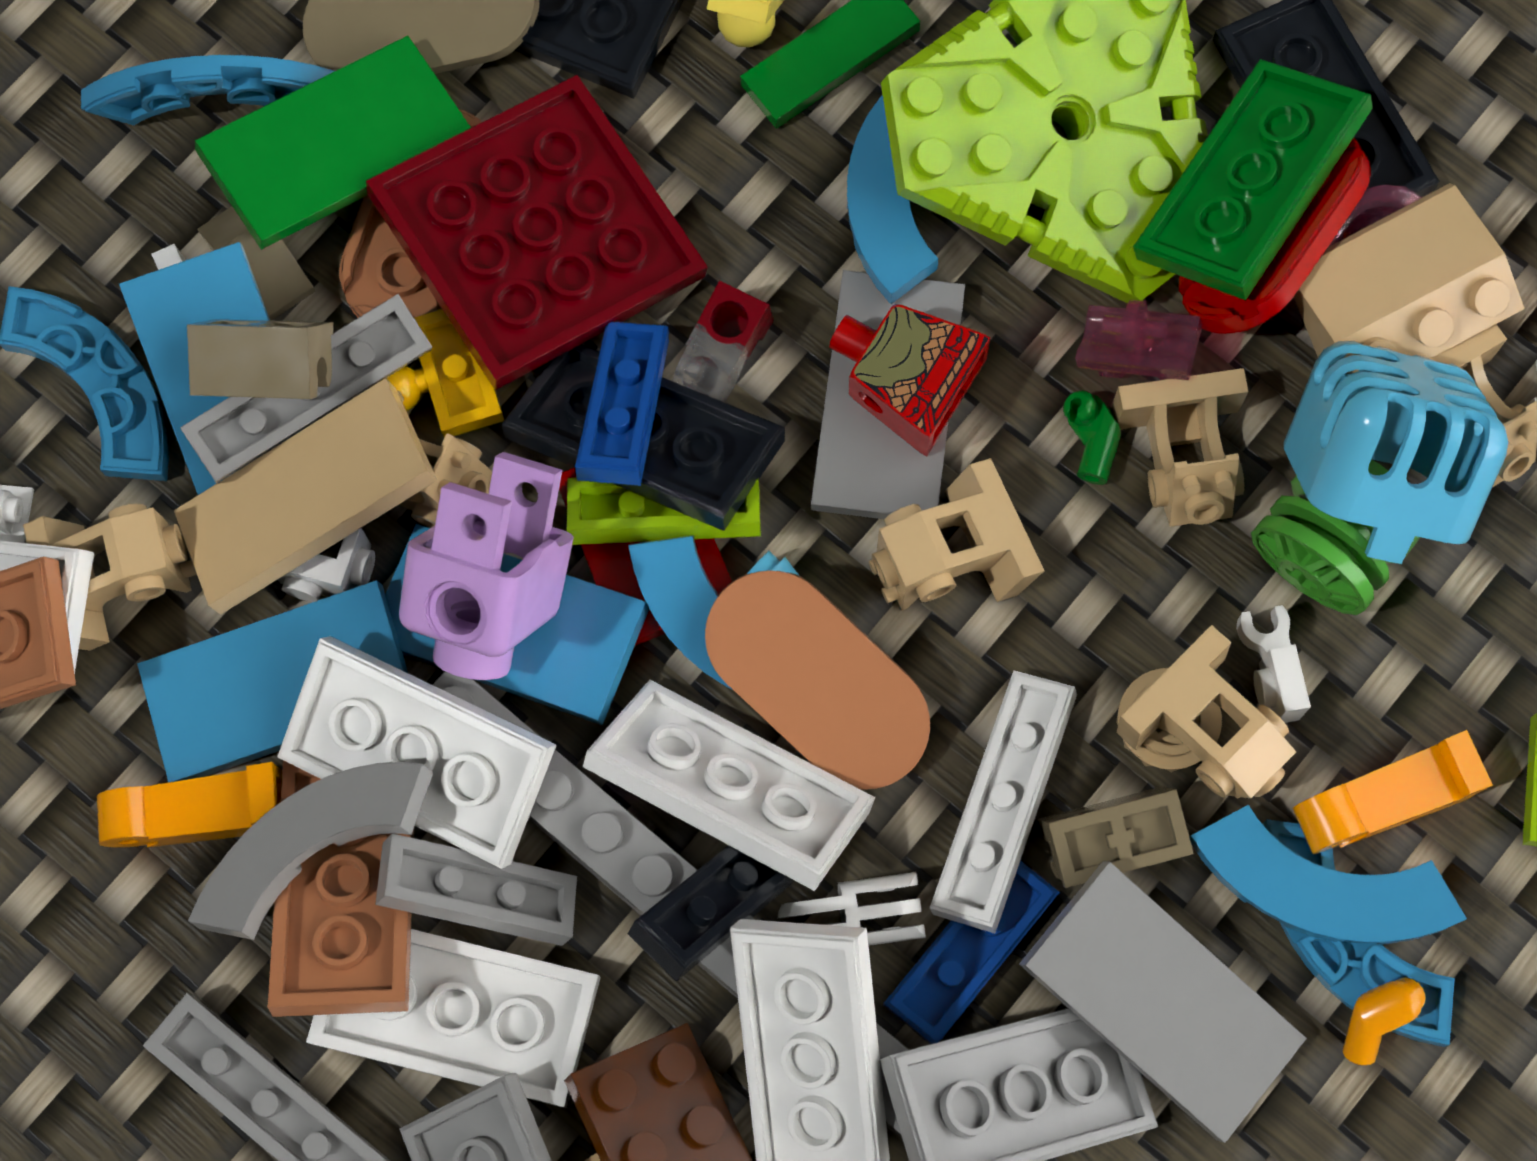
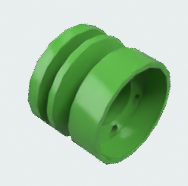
[1251,459,1420,615]

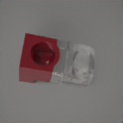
[672,280,774,402]

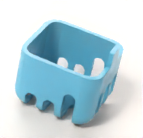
[1283,341,1508,564]

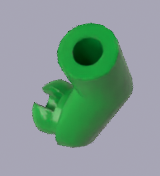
[1063,390,1121,485]

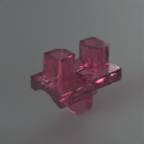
[1075,299,1202,381]

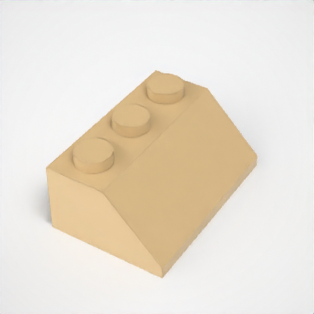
[1294,183,1525,374]

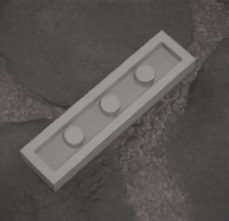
[180,294,432,483]
[143,993,391,1161]

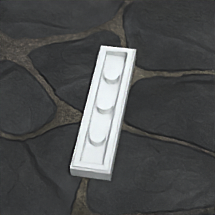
[930,670,1077,934]

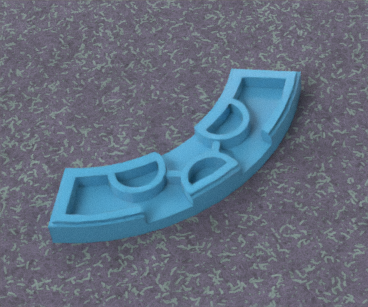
[81,55,334,125]
[847,95,938,304]
[0,286,169,481]
[628,535,733,690]
[1189,805,1467,944]
[1263,819,1455,1047]

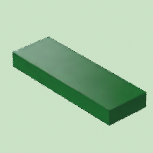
[740,0,921,129]

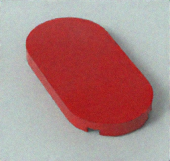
[1179,138,1371,334]

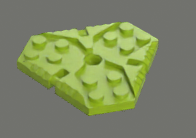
[881,0,1208,306]

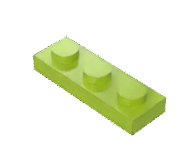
[567,477,761,545]

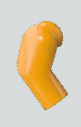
[1342,977,1425,1065]

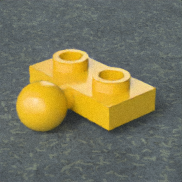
[386,309,504,438]

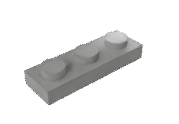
[375,833,577,946]

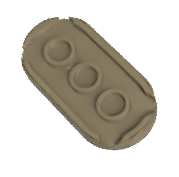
[303,0,539,74]

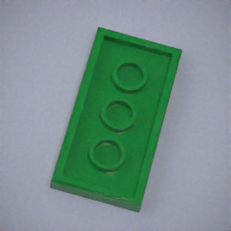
[195,35,471,250]
[1133,59,1373,301]

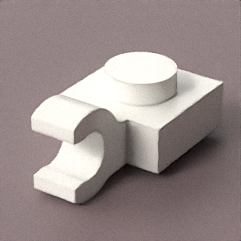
[1237,605,1311,723]

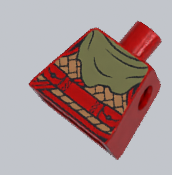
[829,304,991,457]

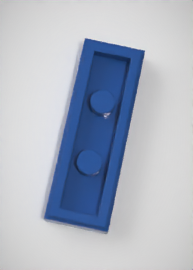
[575,322,669,486]
[883,861,1060,1045]

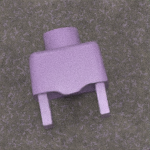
[399,452,574,680]

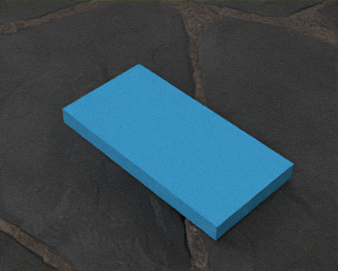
[119,242,270,495]
[385,524,650,725]
[137,580,408,782]

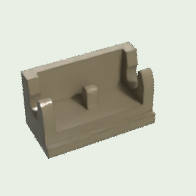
[187,319,334,399]
[1038,786,1194,888]

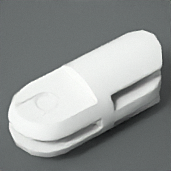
[778,872,926,946]

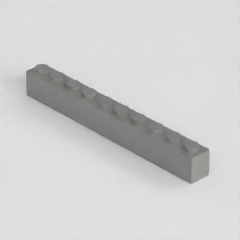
[433,671,908,1141]

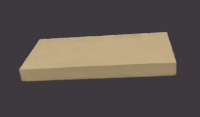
[174,378,437,615]

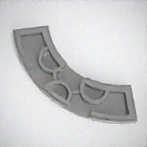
[188,762,433,940]

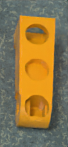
[1292,730,1493,854]
[97,762,282,848]

